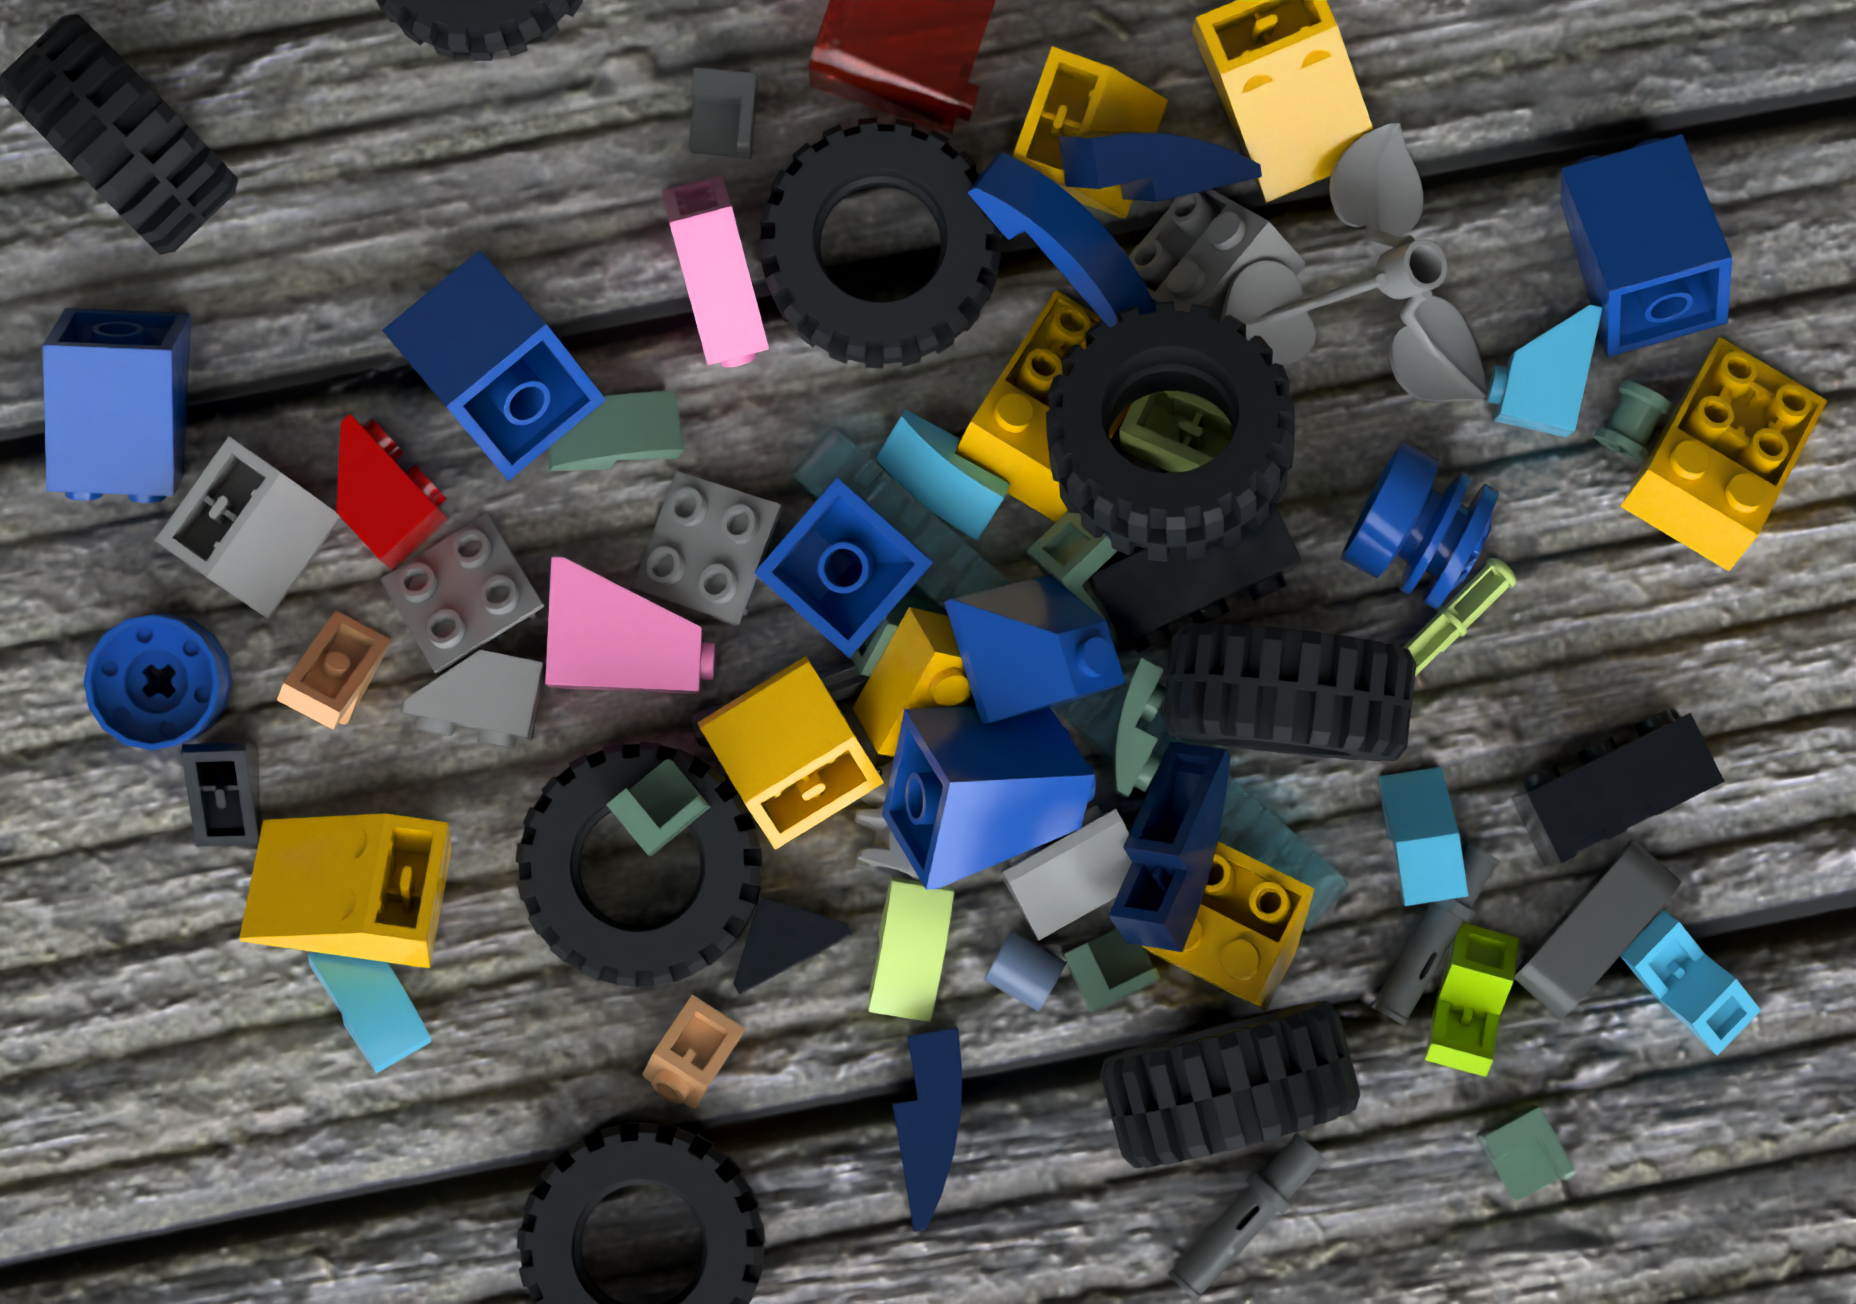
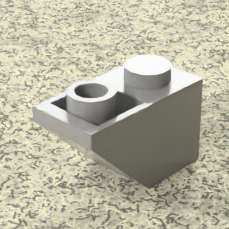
[402,650,546,749]

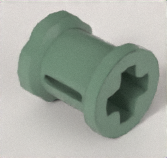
[1594,380,1673,462]

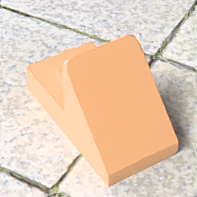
[277,611,392,730]

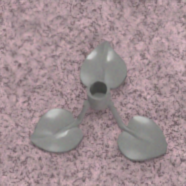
[1220,123,1488,403]

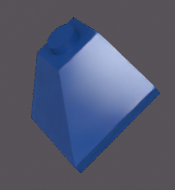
[754,477,935,658]
[944,575,1125,726]

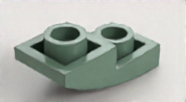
[546,391,684,471]
[1113,658,1166,799]

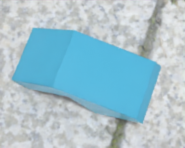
[1378,766,1469,906]
[1620,909,1761,1056]

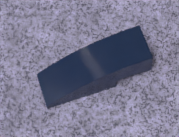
[1058,131,1262,202]
[1108,741,1231,952]
[893,1027,962,1232]

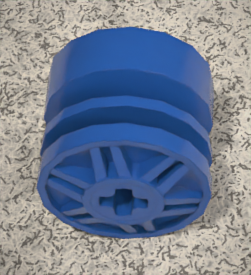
[1340,441,1499,609]
[84,614,233,750]

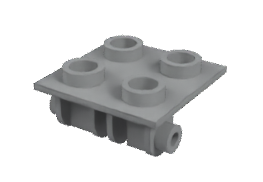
[632,471,783,626]
[380,513,545,674]

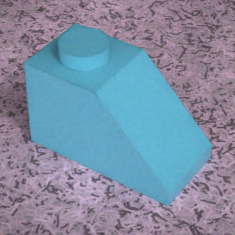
[1487,305,1602,438]

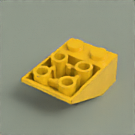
[1191,0,1373,204]
[955,290,1132,522]
[1620,336,1827,571]
[239,813,452,968]

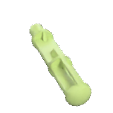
[1403,558,1516,676]

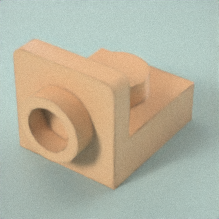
[642,995,746,1109]

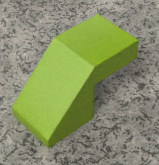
[1425,922,1519,1077]

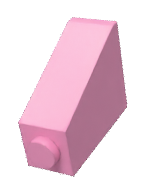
[661,174,769,367]
[545,557,715,695]

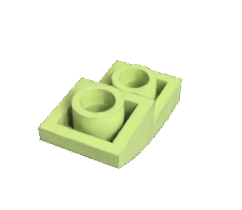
[867,876,954,1022]

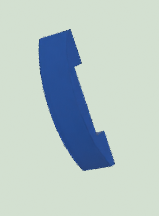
[967,152,1155,328]

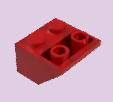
[336,414,449,570]

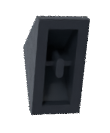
[181,742,260,847]
[733,897,853,995]

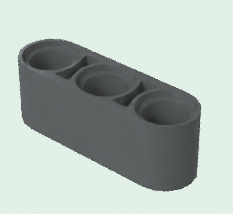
[1514,839,1681,1019]

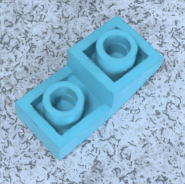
[876,409,1010,540]
[308,952,431,1074]

